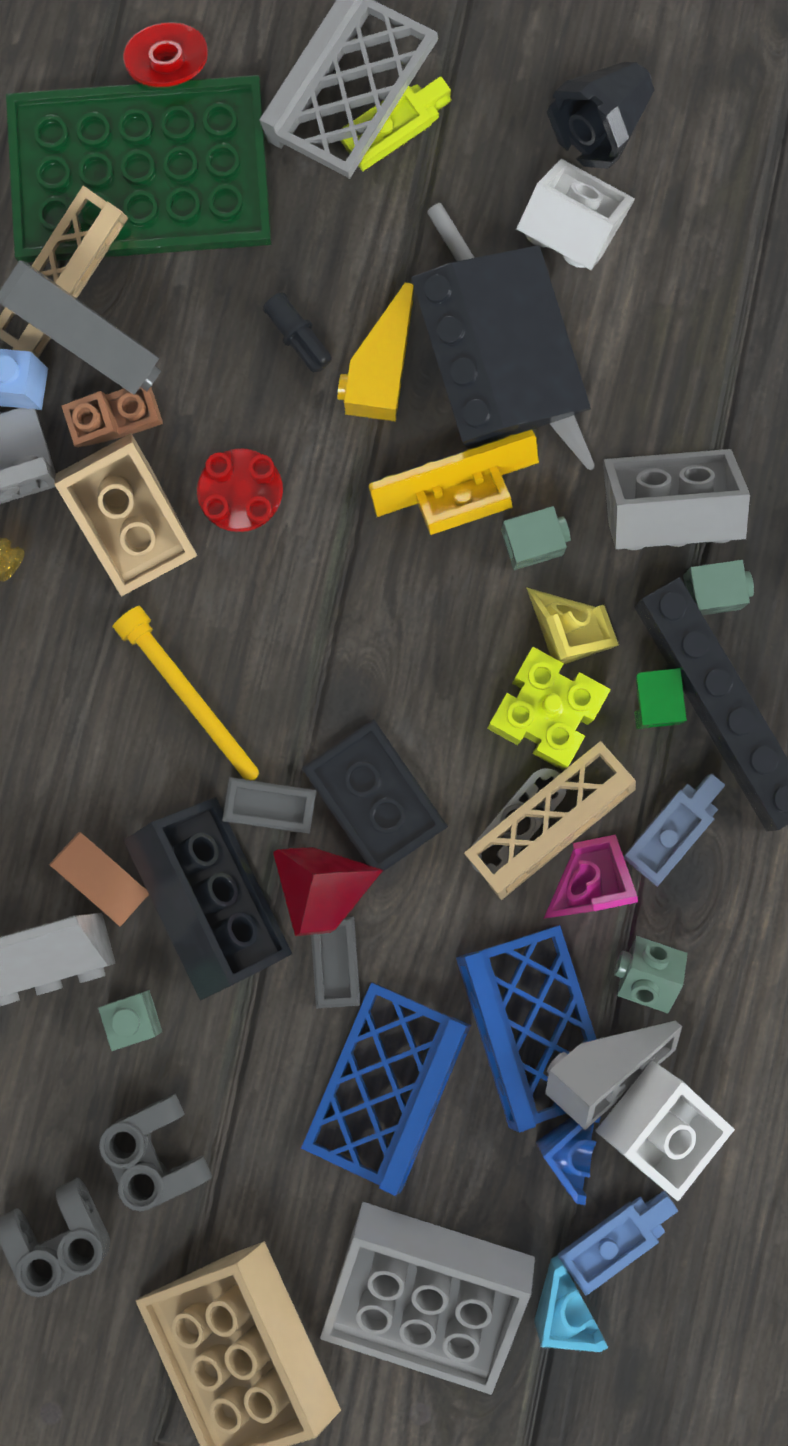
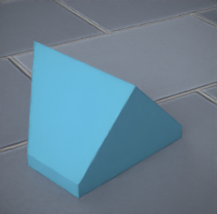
[534,1255,608,1352]

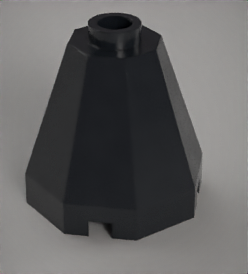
[547,62,654,169]

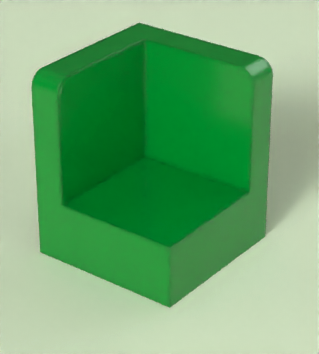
[634,668,687,729]

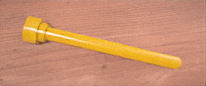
[112,606,259,781]

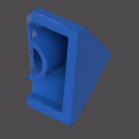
[536,1117,600,1205]

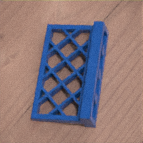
[456,925,597,1133]
[301,983,471,1196]

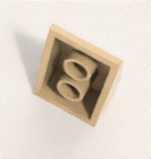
[54,433,197,597]

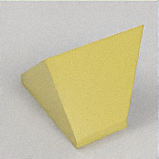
[526,587,619,665]

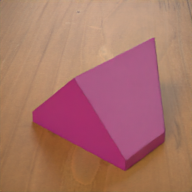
[544,835,638,919]

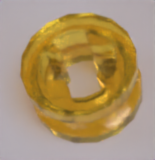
[0,538,25,582]

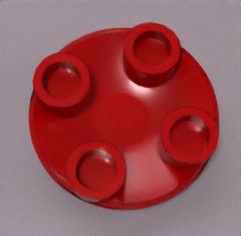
[197,449,283,532]

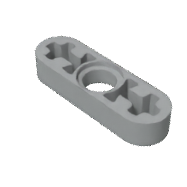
[470,769,566,874]

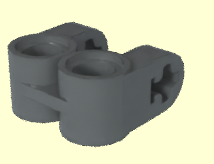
[99,1094,213,1211]
[0,1178,111,1297]

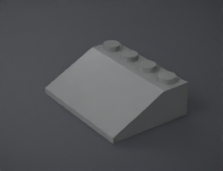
[0,913,116,1006]
[320,1202,535,1395]

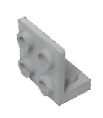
[0,408,56,504]

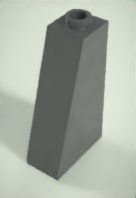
[0,260,162,395]

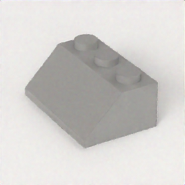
[603,449,750,550]

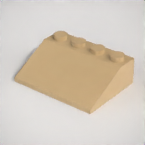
[136,1241,341,1446]

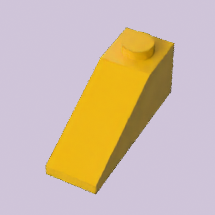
[337,282,413,421]

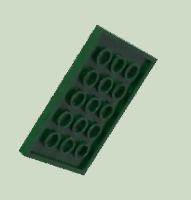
[6,75,272,263]

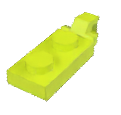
[340,76,451,172]

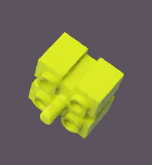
[487,647,611,770]

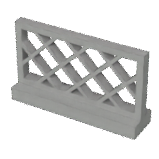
[260,0,438,179]

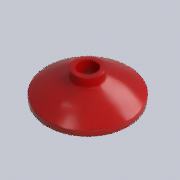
[123,23,208,87]

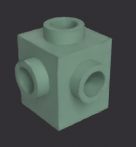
[614,936,688,1013]

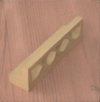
[0,186,128,358]
[464,741,636,900]

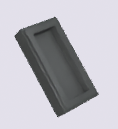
[222,777,316,834]
[311,916,361,1009]

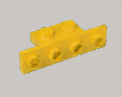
[369,430,539,535]

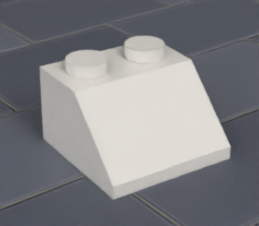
[517,159,634,270]

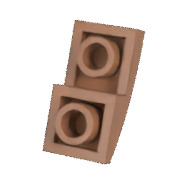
[62,387,163,447]
[49,832,149,927]

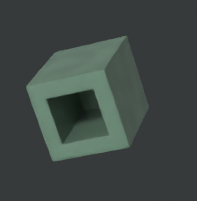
[501,506,571,571]
[683,560,754,615]
[98,990,163,1051]

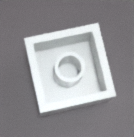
[596,1060,735,1201]

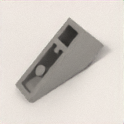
[545,1021,682,1130]

